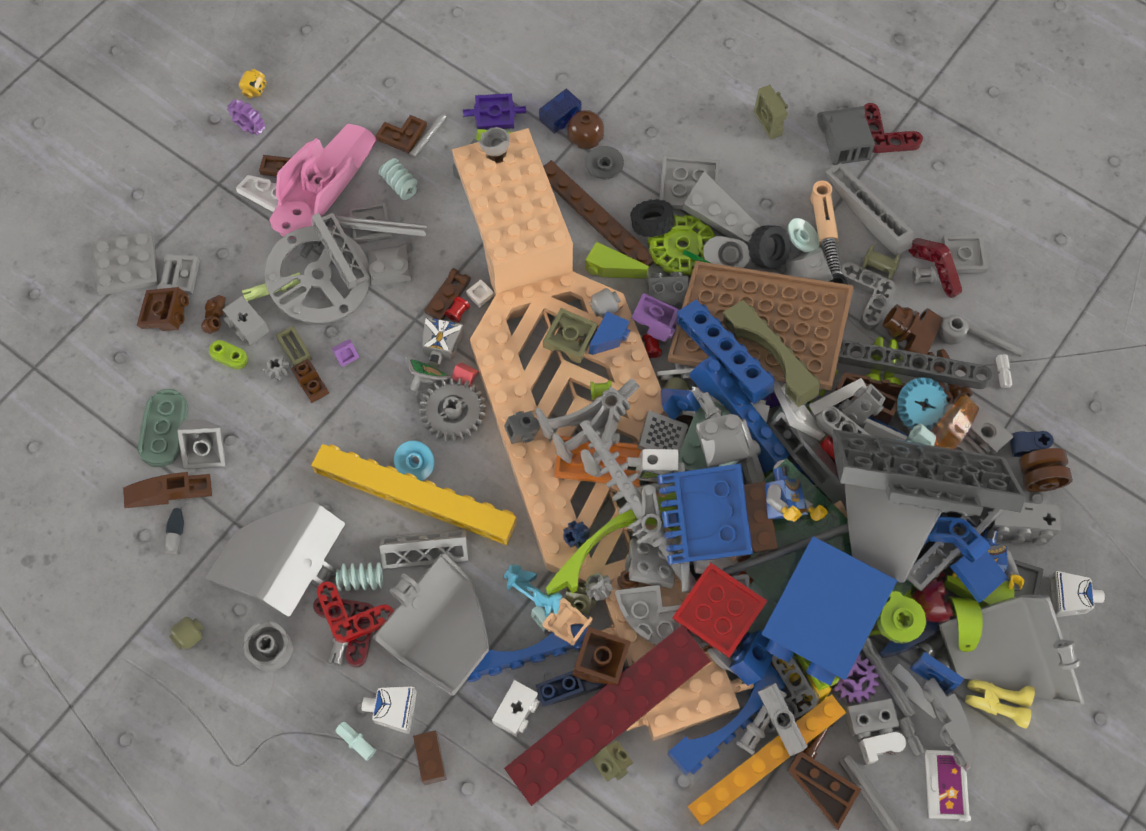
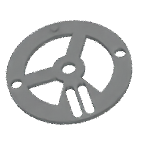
[265,226,370,324]

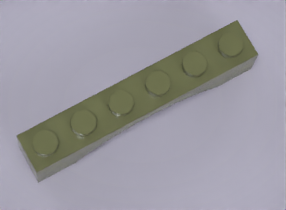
[723,300,820,408]

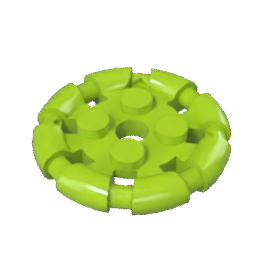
[648,214,716,276]

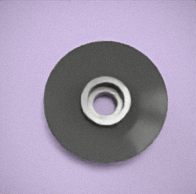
[586,146,624,179]

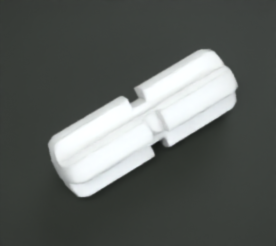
[996,354,1012,388]

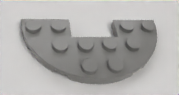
[615,574,749,648]

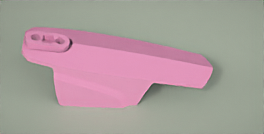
[269,124,376,239]

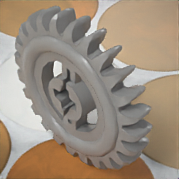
[419,378,487,442]

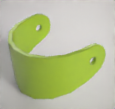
[947,596,983,652]

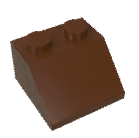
[572,627,631,685]

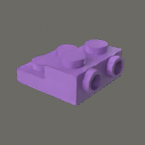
[631,293,679,342]

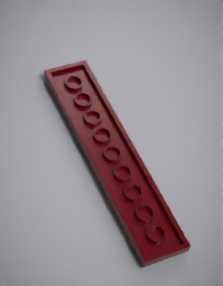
[504,625,711,806]

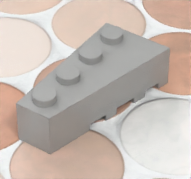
[682,171,760,246]

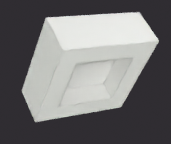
[466,280,494,308]

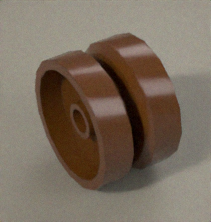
[1019,448,1073,492]

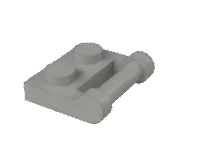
[157,254,200,295]

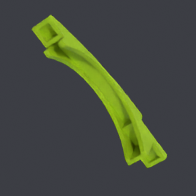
[546,492,679,596]

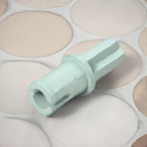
[335,722,377,761]

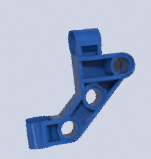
[923,517,990,563]

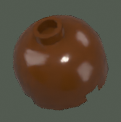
[567,110,604,149]

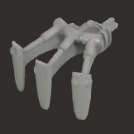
[536,378,640,477]

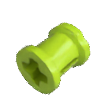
[590,380,612,400]

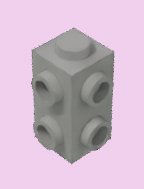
[839,383,885,427]

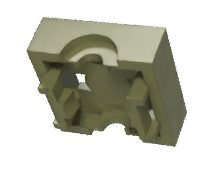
[754,85,788,140]
[543,308,598,363]

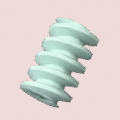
[378,158,417,200]
[336,562,383,591]

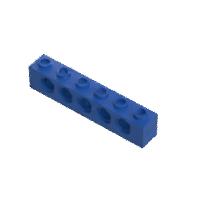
[677,299,775,404]

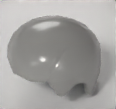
[478,127,510,156]

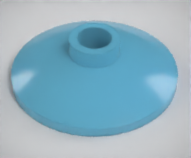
[394,440,434,481]

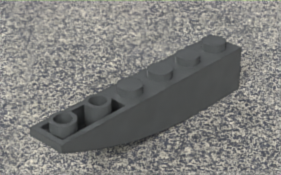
[768,411,847,512]

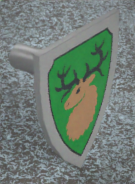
[405,356,452,391]

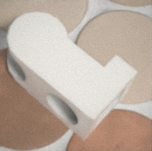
[859,732,906,765]

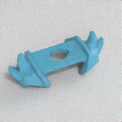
[504,564,562,617]

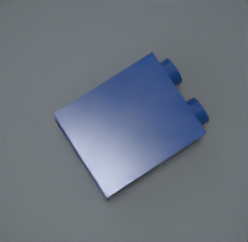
[762,536,897,685]

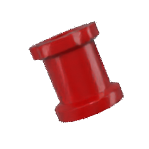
[445,296,470,323]
[642,334,662,358]

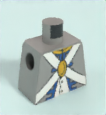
[422,317,464,367]

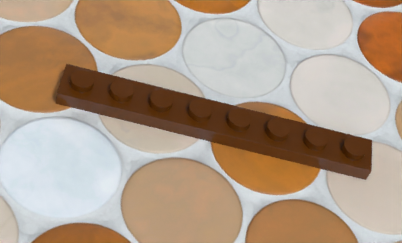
[543,160,653,267]

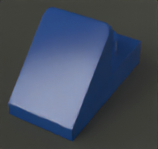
[661,388,701,420]

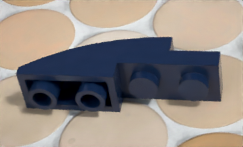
[535,664,626,707]

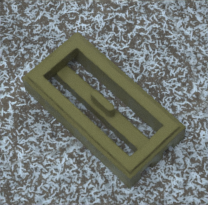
[276,326,313,367]

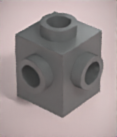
[504,411,540,444]

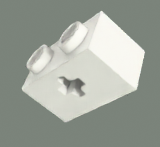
[492,680,540,737]

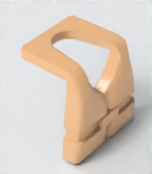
[542,598,593,645]

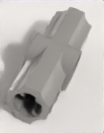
[737,419,765,484]
[757,683,808,756]

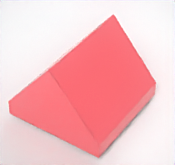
[452,362,479,388]

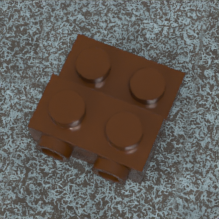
[137,287,189,331]

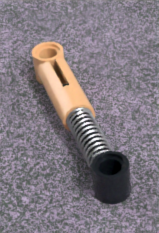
[810,180,848,285]

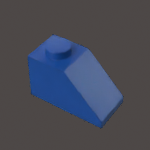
[588,312,631,355]

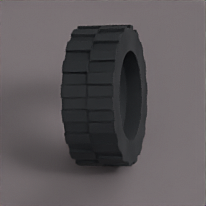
[630,199,675,237]
[748,225,791,269]

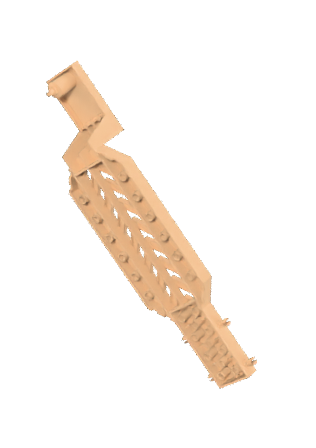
[452,128,754,741]

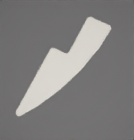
[892,664,936,718]

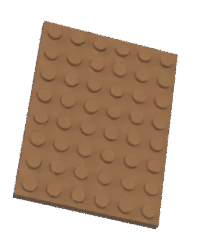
[668,261,854,390]

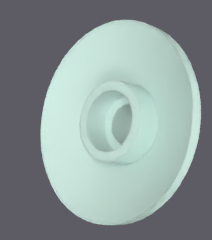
[787,218,819,253]

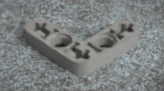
[841,263,895,330]

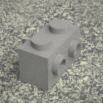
[845,699,899,740]

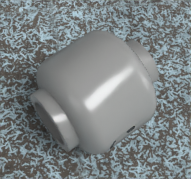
[589,288,621,318]
[939,315,969,344]

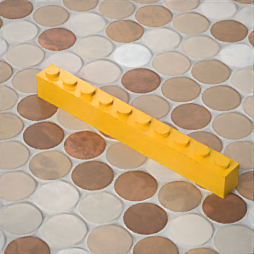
[311,444,517,546]

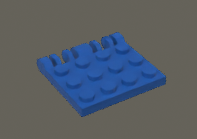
[657,464,753,565]

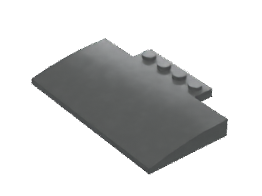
[832,429,1026,516]

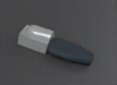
[163,508,184,555]

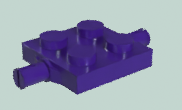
[463,93,526,130]

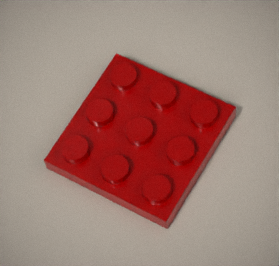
[672,562,767,658]

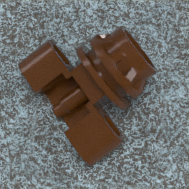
[882,304,943,365]

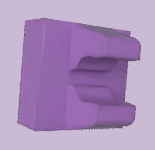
[332,339,359,367]

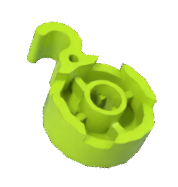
[877,591,926,643]

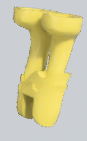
[965,680,1035,728]

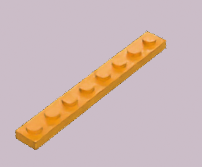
[688,694,846,826]

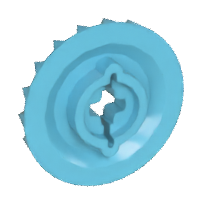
[897,378,949,430]

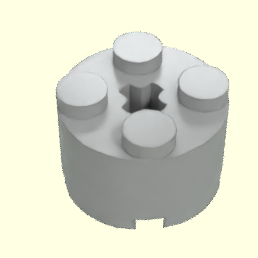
[243,622,294,672]

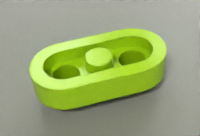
[209,340,248,370]

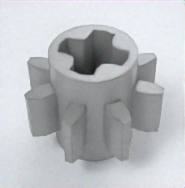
[263,355,290,381]
[584,573,613,601]

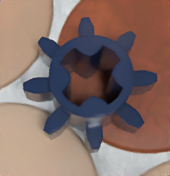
[563,521,590,549]

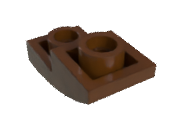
[290,359,329,403]

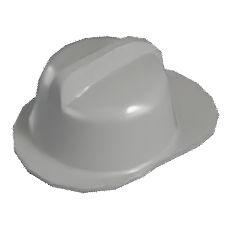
[703,236,750,268]

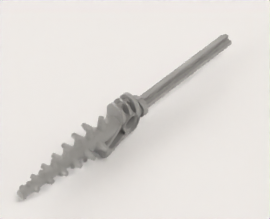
[580,420,697,593]

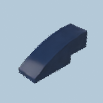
[879,621,940,658]

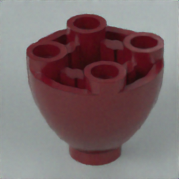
[911,578,954,622]

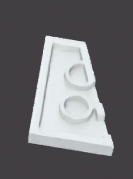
[236,175,278,212]

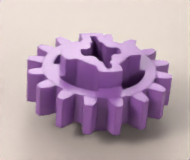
[227,99,266,135]
[832,655,879,704]

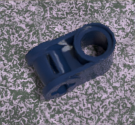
[1010,431,1054,457]

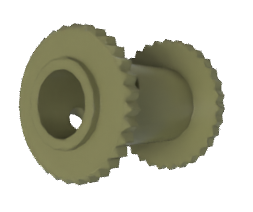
[862,244,901,280]

